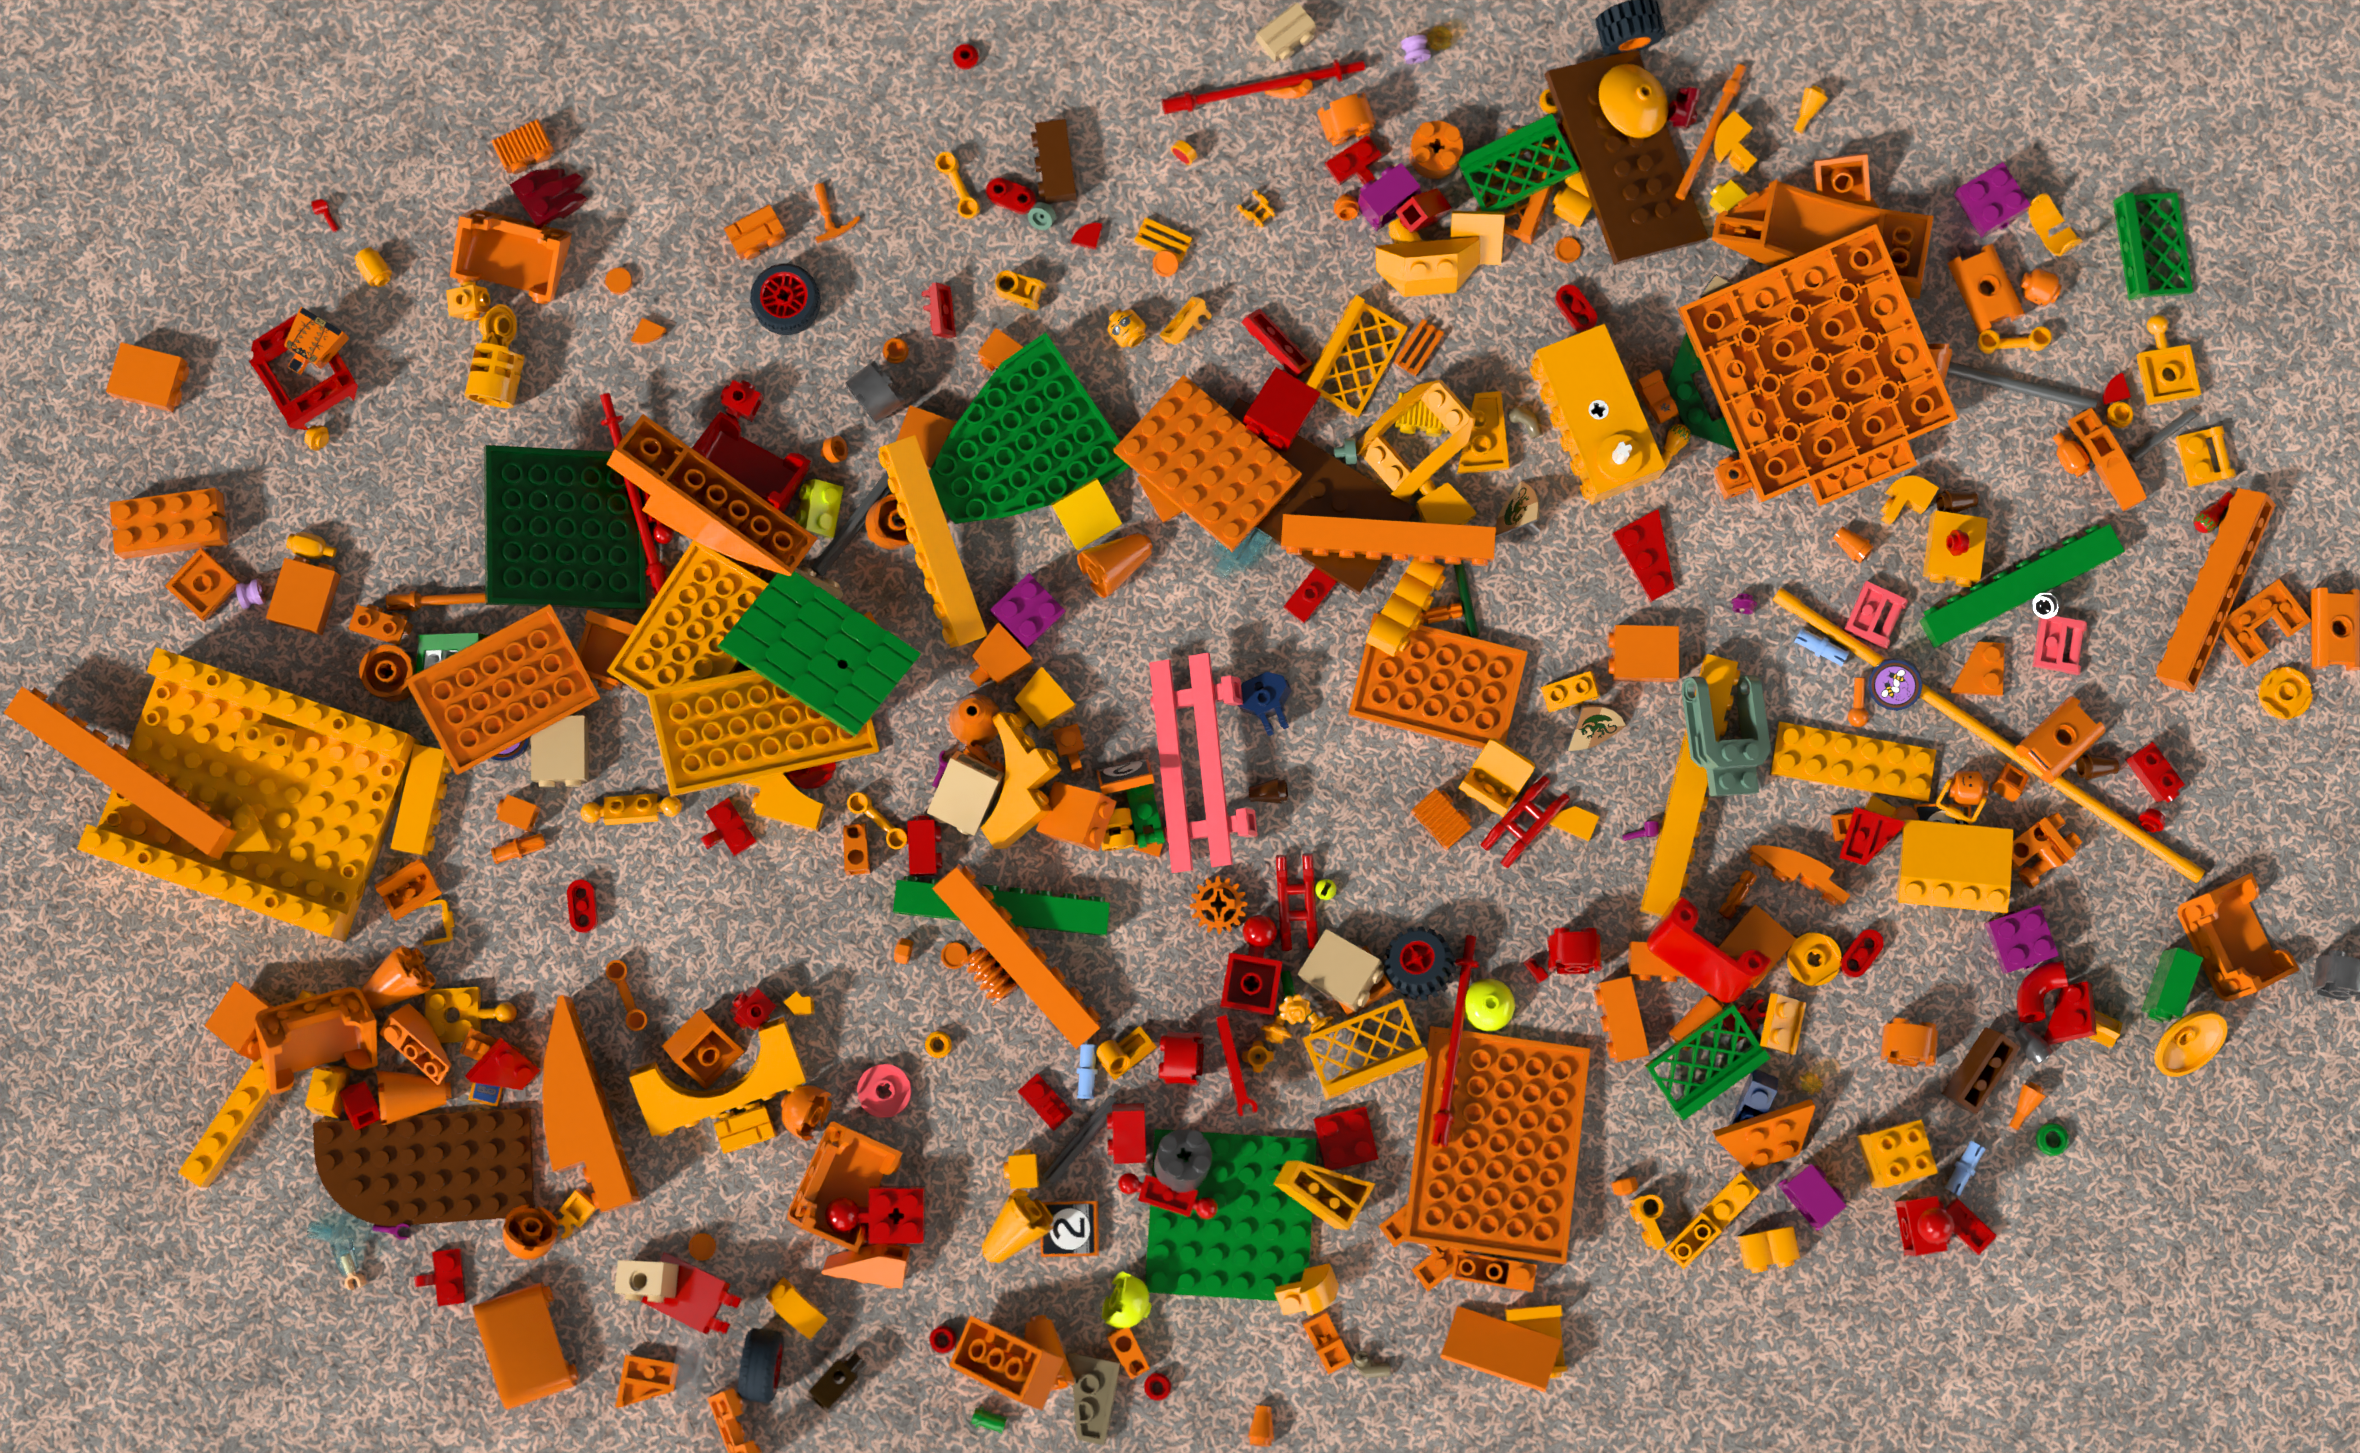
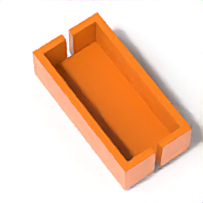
[109,488,228,559]

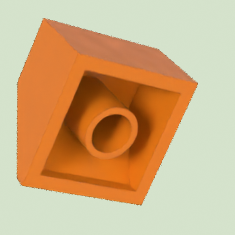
[662,1008,744,1090]

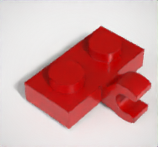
[1325,135,1382,186]
[701,798,757,857]
[414,1248,466,1306]

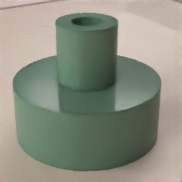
[1028,202,1056,230]
[1334,438,1357,465]

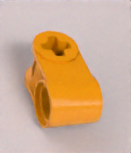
[995,270,1047,310]

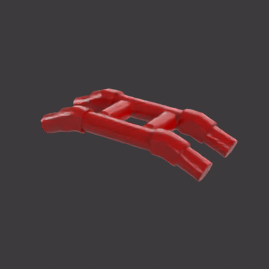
[1480,776,1570,868]
[1276,853,1318,951]

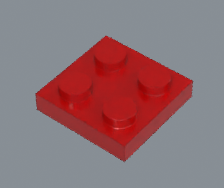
[1313,1106,1379,1171]

